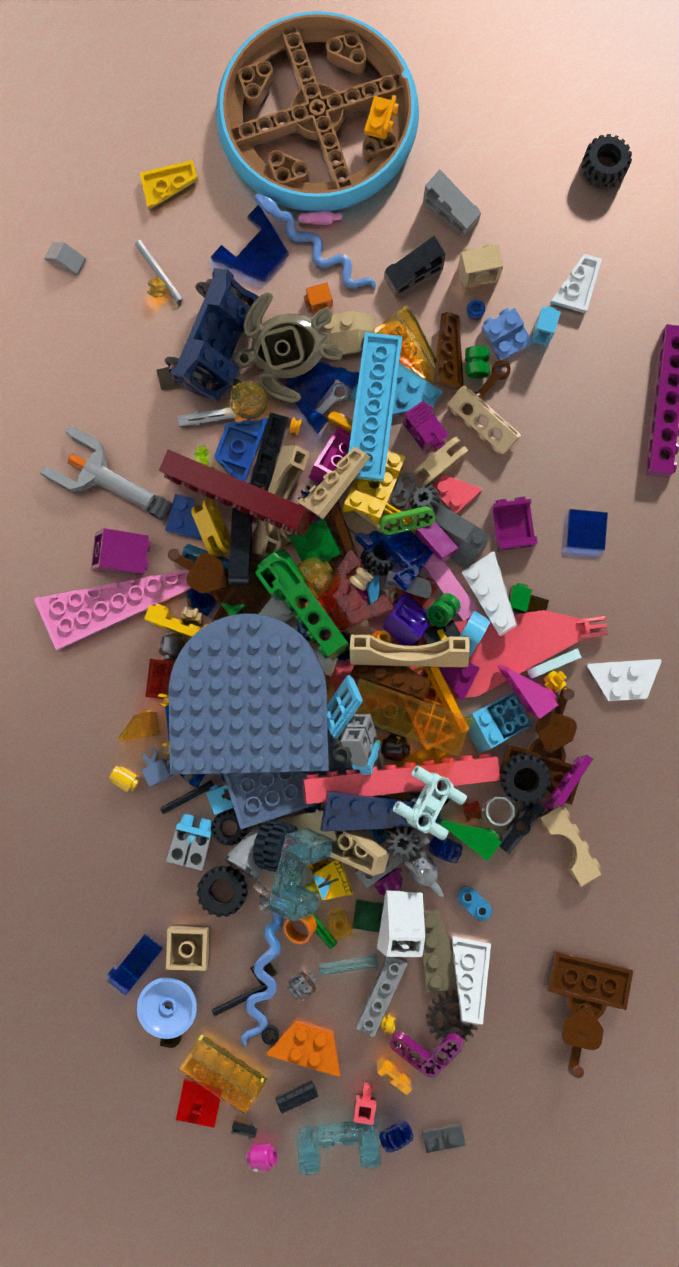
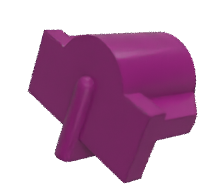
[373,868,403,896]

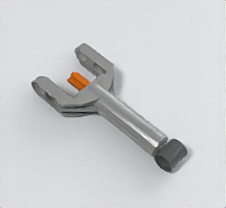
[40,425,172,521]

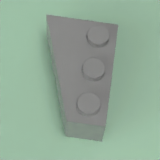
[423,169,481,237]

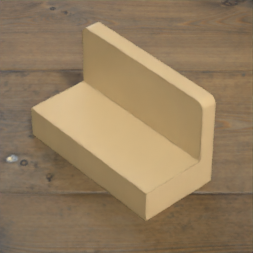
[345,510,382,543]

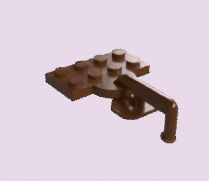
[168,549,276,622]
[498,687,580,805]
[547,952,633,1078]

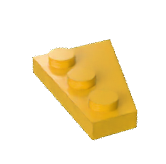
[139,160,198,210]

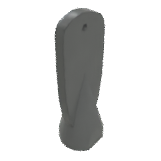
[384,570,432,598]

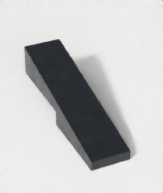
[250,412,290,491]

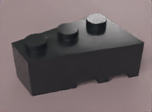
[384,236,446,297]

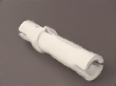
[177,407,235,427]

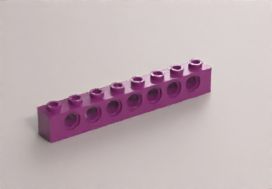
[646,324,679,478]

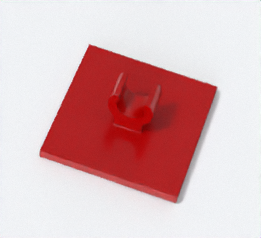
[176,1079,223,1128]

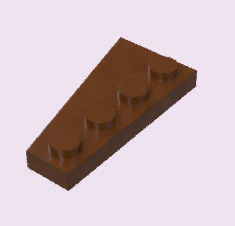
[434,312,464,390]

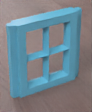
[327,675,363,739]

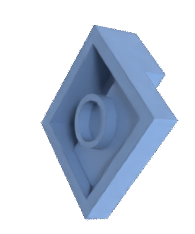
[481,308,533,361]

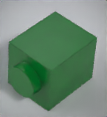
[508,583,532,613]

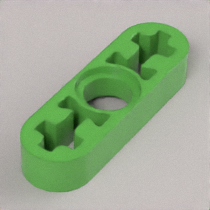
[379,506,436,535]

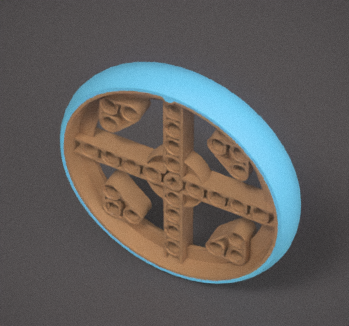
[216,11,419,212]

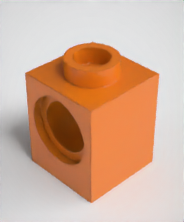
[304,282,333,312]

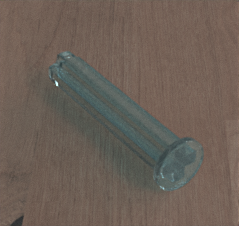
[319,953,378,975]

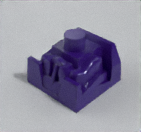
[383,592,430,646]

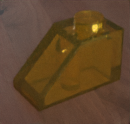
[118,709,160,741]

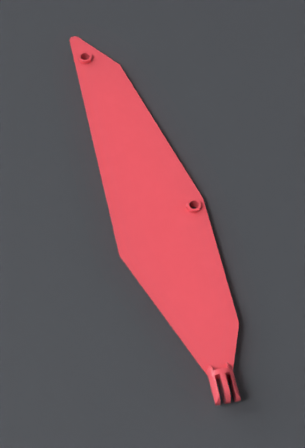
[325,610,608,714]

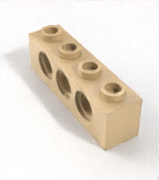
[447,385,522,454]

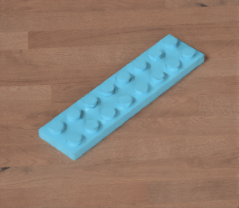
[349,332,402,482]

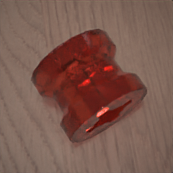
[462,800,482,822]

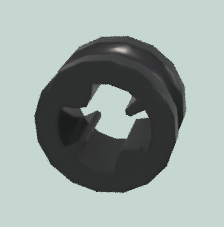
[262,1025,280,1045]

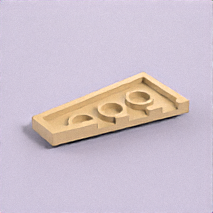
[297,447,370,519]

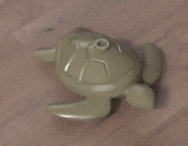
[230,292,343,403]

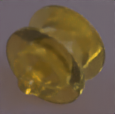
[147,277,166,299]

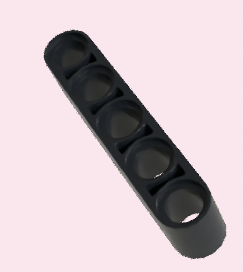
[228,507,253,586]

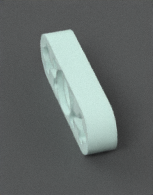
[527,648,581,679]

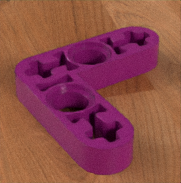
[390,1032,463,1078]

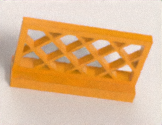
[398,666,469,751]

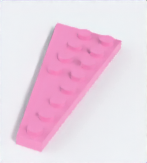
[34,569,193,650]

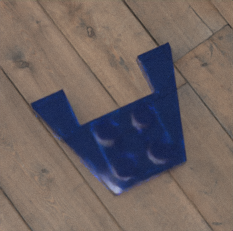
[211,205,289,282]
[285,361,359,434]
[355,530,433,591]

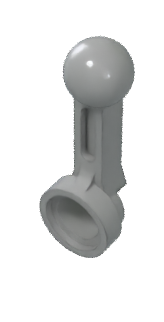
[306,383,351,427]

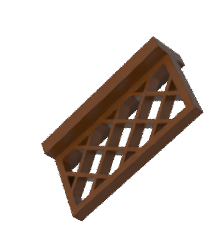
[313,500,362,583]

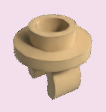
[280,528,293,547]
[379,586,398,606]

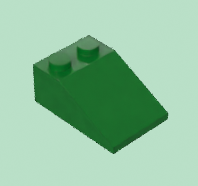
[439,819,502,861]

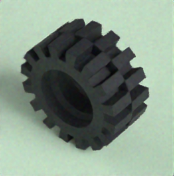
[360,540,397,576]
[211,810,248,846]

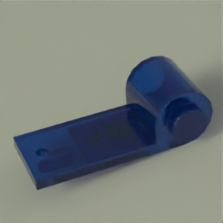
[106,933,163,996]

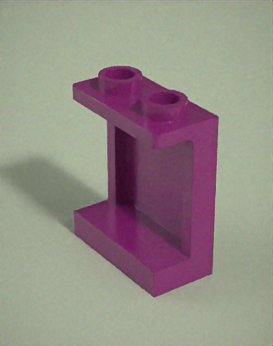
[491,497,538,552]

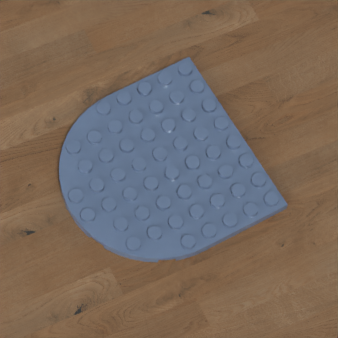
[169,614,329,775]

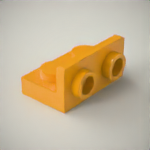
[364,95,399,140]

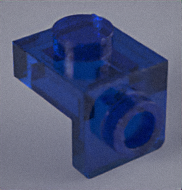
[186,588,217,616]

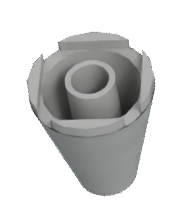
[224,823,265,880]

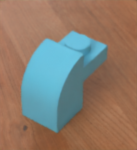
[459,611,490,658]

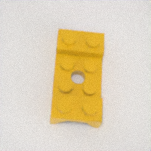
[342,450,406,525]
[144,603,206,638]

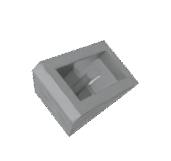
[44,242,86,275]

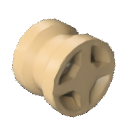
[349,567,374,591]

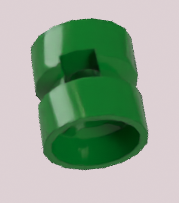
[465,346,490,379]
[427,593,461,627]

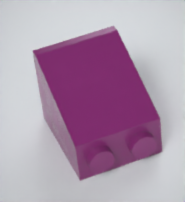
[91,528,151,575]

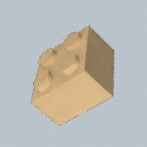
[458,244,503,288]
[166,926,210,971]

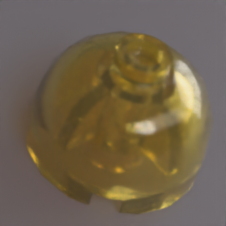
[230,381,268,420]
[296,557,333,597]

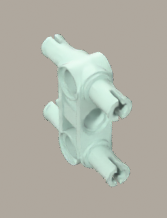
[393,765,467,840]

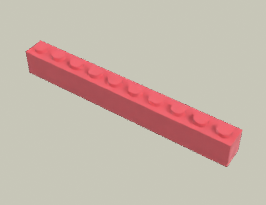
[302,753,500,804]

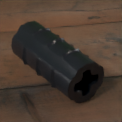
[275,1080,319,1114]

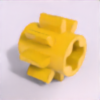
[543,669,567,693]

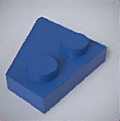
[165,494,202,540]

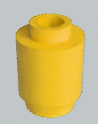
[109,766,139,792]

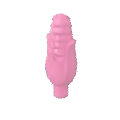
[298,210,342,225]

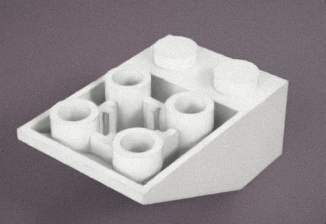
[377,890,425,957]

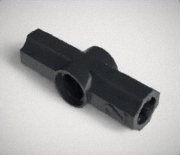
[499,802,546,855]

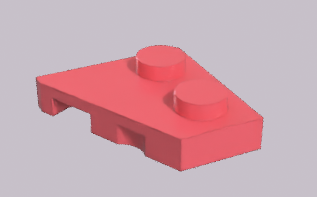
[432,474,482,514]

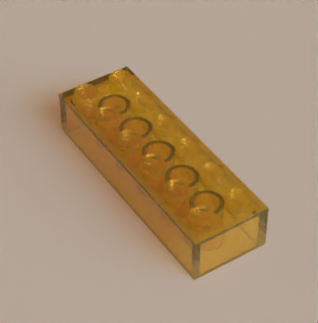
[351,678,472,757]

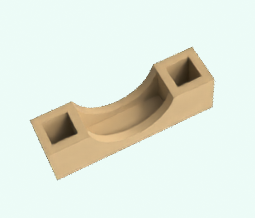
[539,807,602,887]

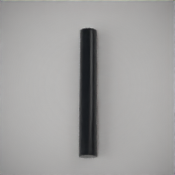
[160,780,214,814]
[212,983,267,1016]

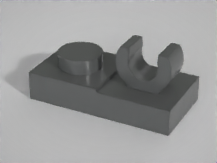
[422,1123,466,1153]

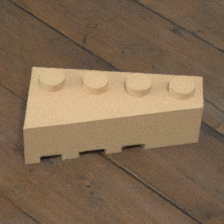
[307,808,390,876]

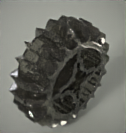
[426,990,478,1046]

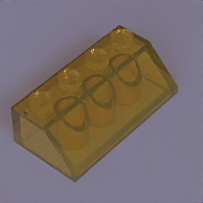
[178,1034,268,1114]

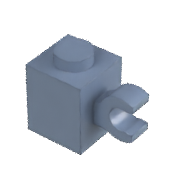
[141,748,173,787]

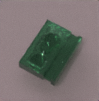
[352,899,384,932]

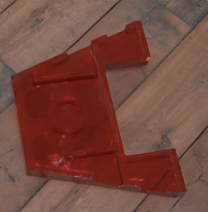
[317,549,396,630]

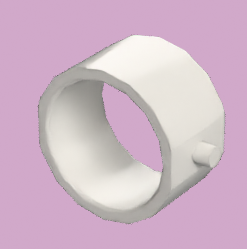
[482,796,517,826]

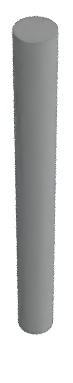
[135,240,183,304]

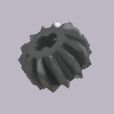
[409,484,441,517]
[386,827,420,862]

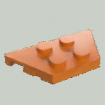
[267,1020,340,1077]

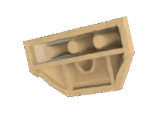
[324,311,376,355]

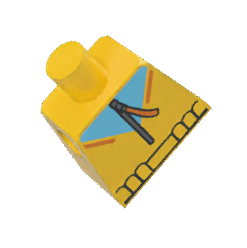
[305,859,353,901]

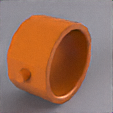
[283,910,317,945]

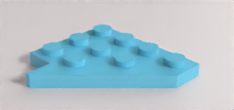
[349,363,443,416]

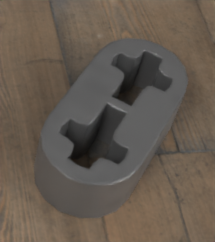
[391,473,416,508]

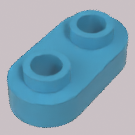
[457,886,492,921]

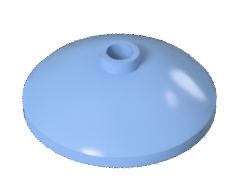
[137,977,197,1039]

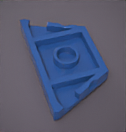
[214,417,268,482]

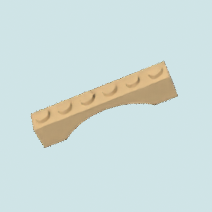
[251,445,310,559]
[350,635,469,667]

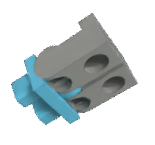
[341,714,381,775]
[166,813,213,871]

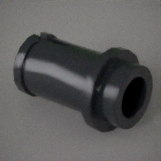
[231,1120,257,1140]

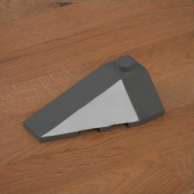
[423,499,491,569]

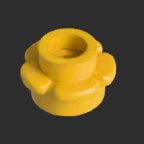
[381,1014,396,1035]

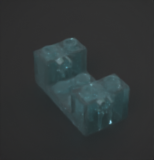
[268,828,333,922]
[297,1119,381,1175]

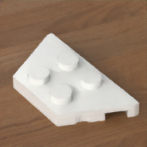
[586,659,661,701]

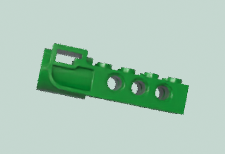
[255,549,350,661]

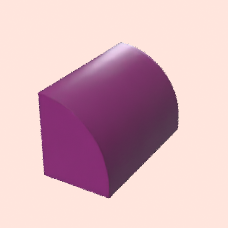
[416,521,458,562]

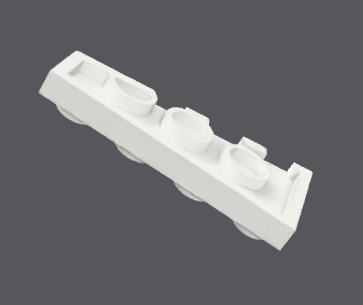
[462,551,517,636]
[451,937,491,1025]

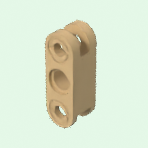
[413,436,469,487]

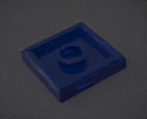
[566,509,608,551]

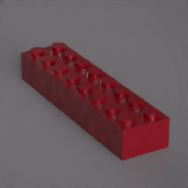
[159,449,315,536]

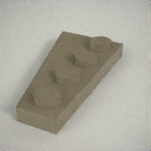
[423,910,457,992]

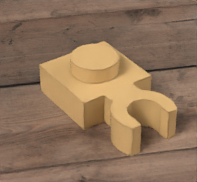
[181,607,203,626]

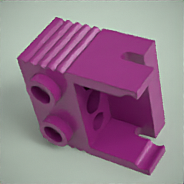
[403,401,450,453]

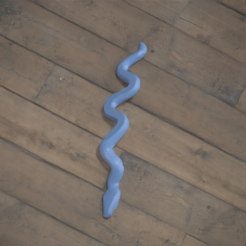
[254,194,376,289]
[240,892,286,1047]

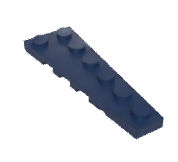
[320,791,441,832]

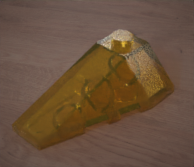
[372,305,436,382]

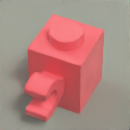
[353,1082,376,1125]

